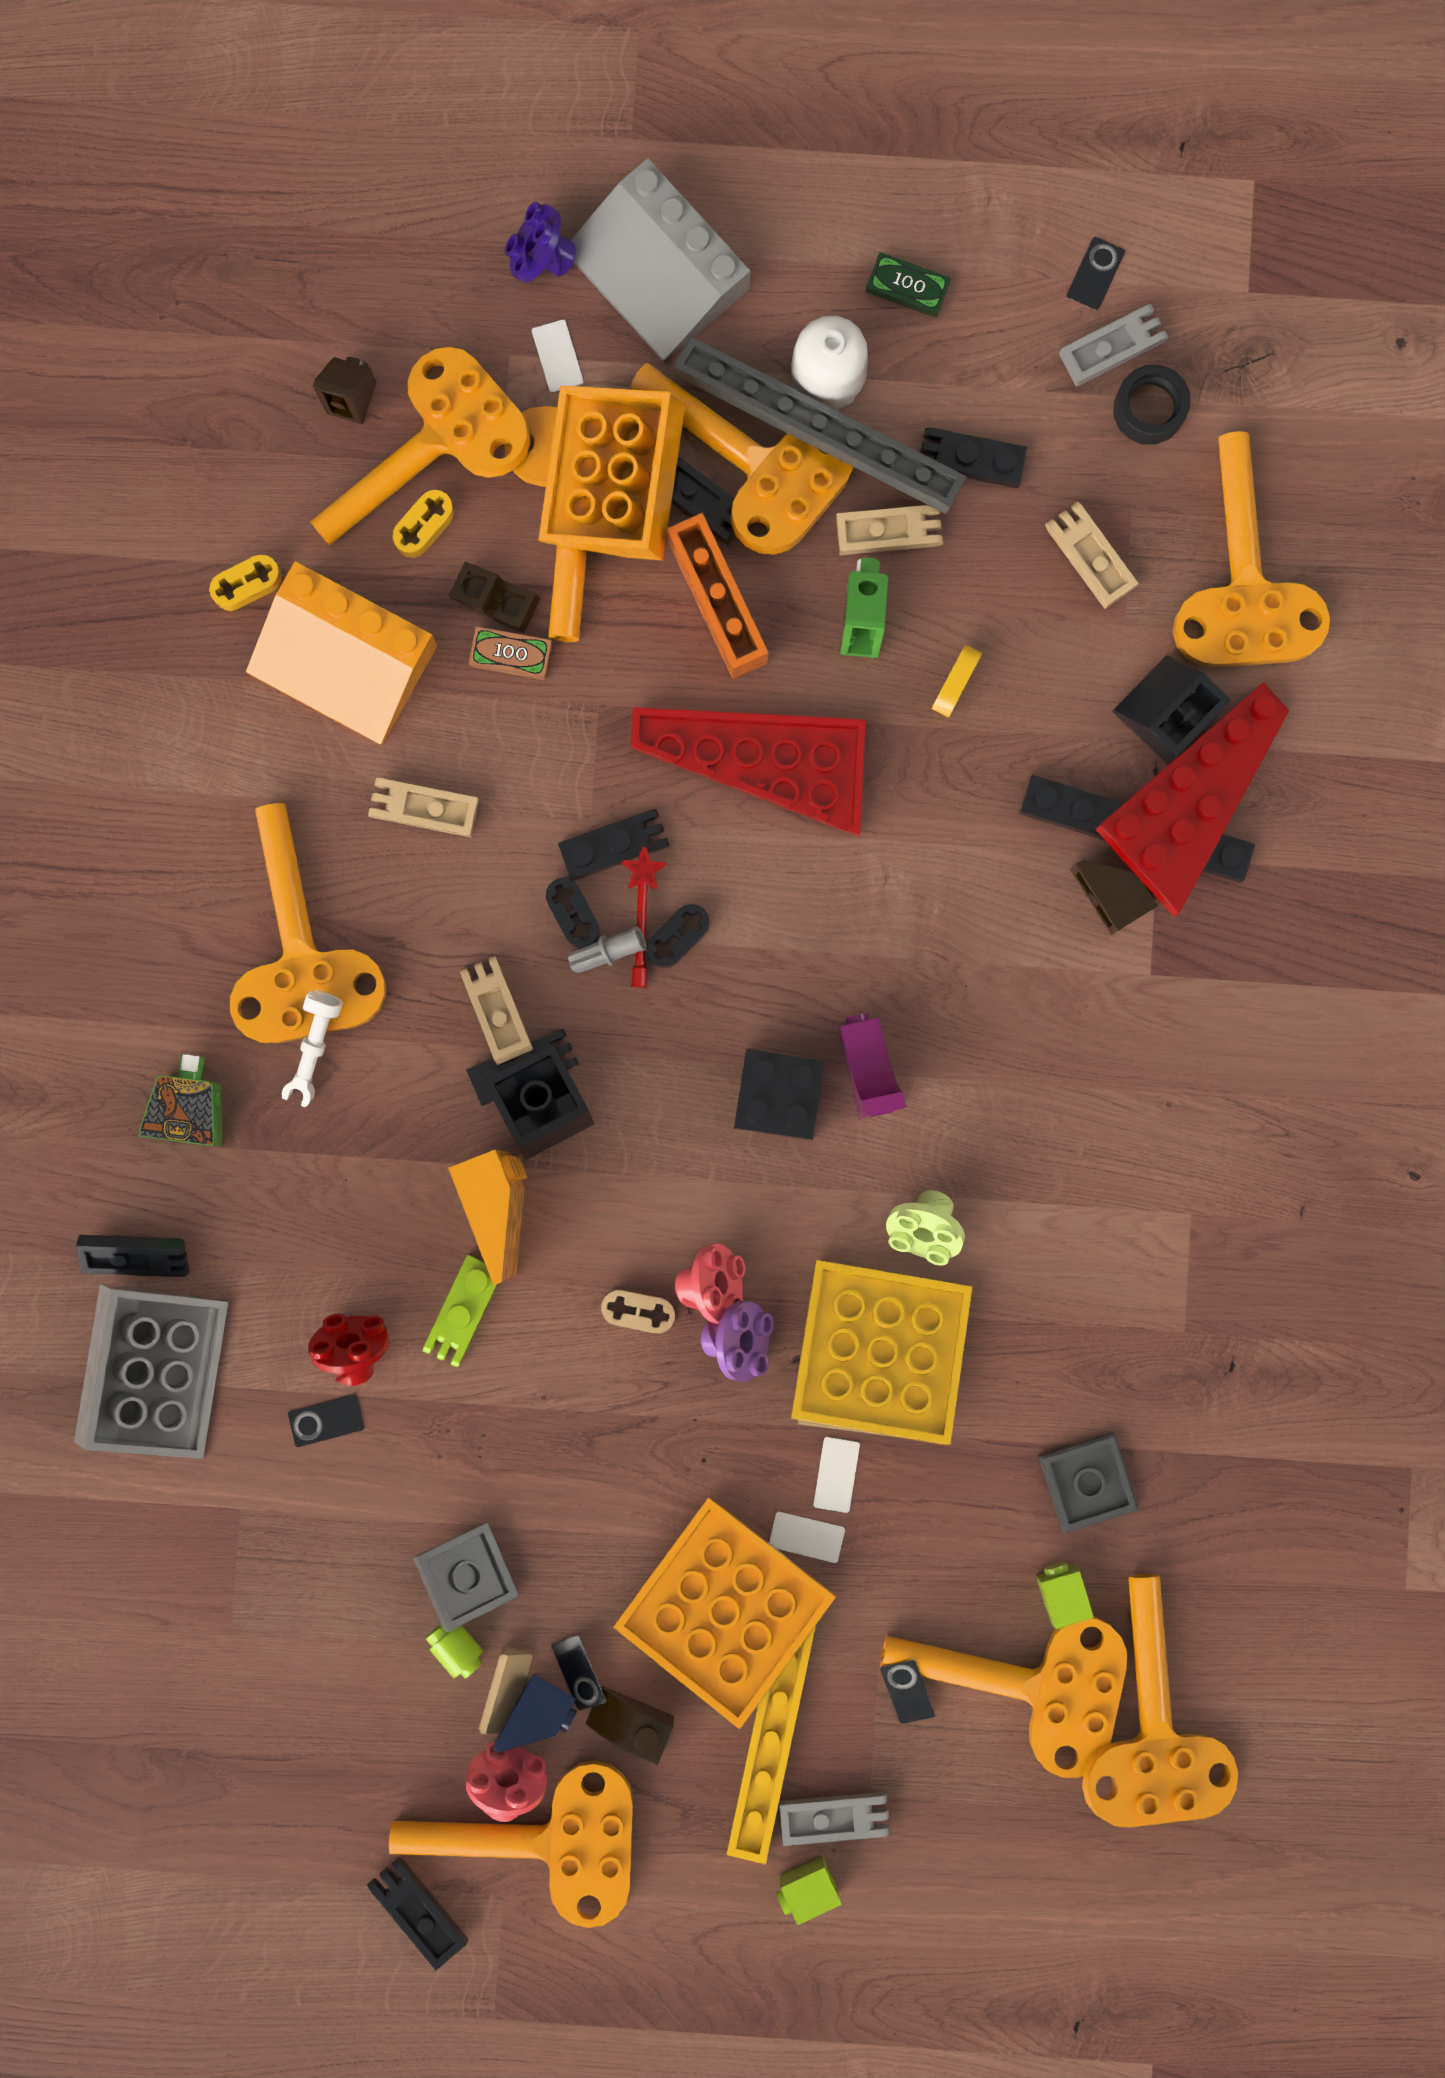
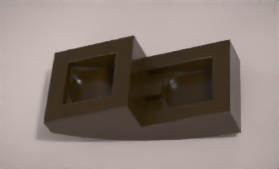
[448,561,540,633]

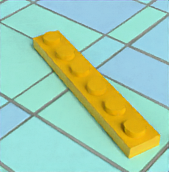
[727,1626,816,1864]

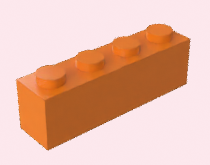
[667,513,769,680]

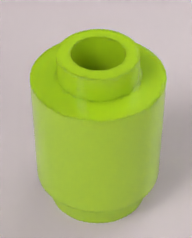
[425,1624,484,1679]

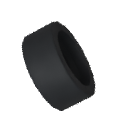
[1114,365,1190,444]

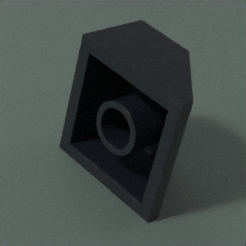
[483,1044,594,1160]

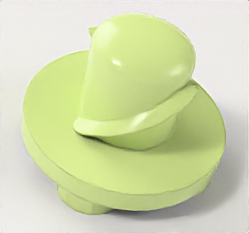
[886,1190,965,1266]

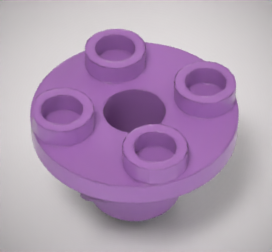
[701,1301,774,1382]

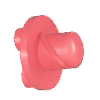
[675,1243,746,1324]
[466,1742,547,1822]

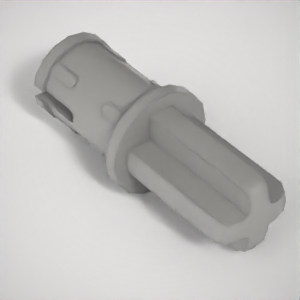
[568,926,646,973]

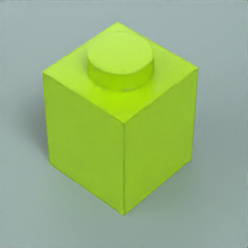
[1036,1562,1094,1629]
[776,1855,842,1925]

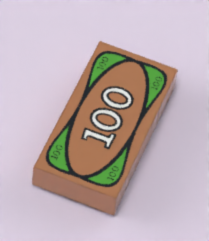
[469,626,553,681]

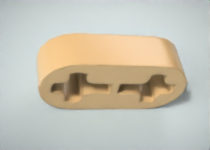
[601,1290,675,1333]

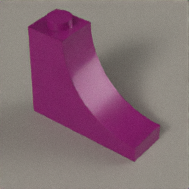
[838,1013,906,1120]

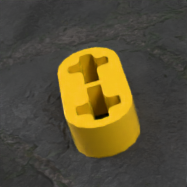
[392,490,455,558]
[209,555,282,611]
[932,644,982,718]

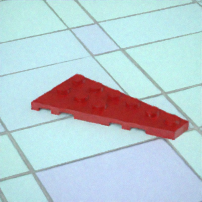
[1096,682,1289,917]
[631,707,866,837]

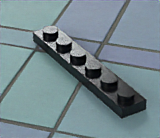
[1019,775,1255,883]

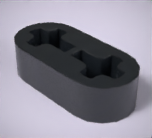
[546,878,600,949]
[647,904,709,968]

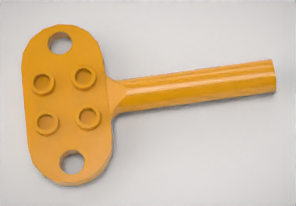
[309,347,531,546]
[630,363,854,555]
[504,406,587,642]
[1173,431,1330,668]
[230,803,386,1044]
[1082,1573,1238,1827]
[880,1616,1127,1778]
[389,1760,633,1928]

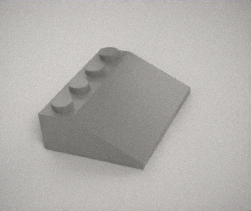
[570,158,751,363]
[74,1284,228,1459]

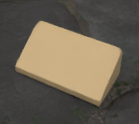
[478,1646,533,1734]

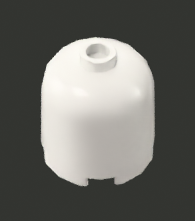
[791,316,868,410]

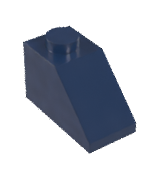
[491,1674,577,1753]

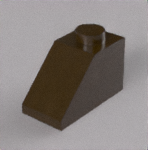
[313,357,376,425]
[1070,860,1158,935]
[585,1685,674,1765]

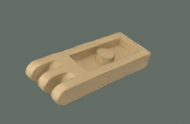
[1045,502,1139,609]
[836,505,943,556]
[368,778,479,838]
[460,956,534,1065]

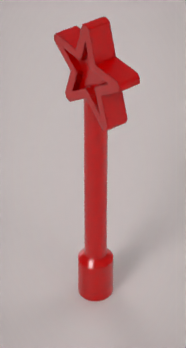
[621,847,666,988]

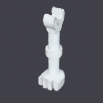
[282,989,343,1107]

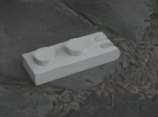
[1059,304,1169,387]
[779,1792,891,1846]

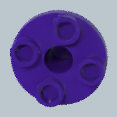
[505,202,576,282]

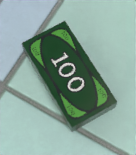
[866,252,951,318]

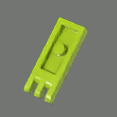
[422,1254,498,1368]

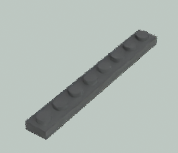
[672,337,966,514]

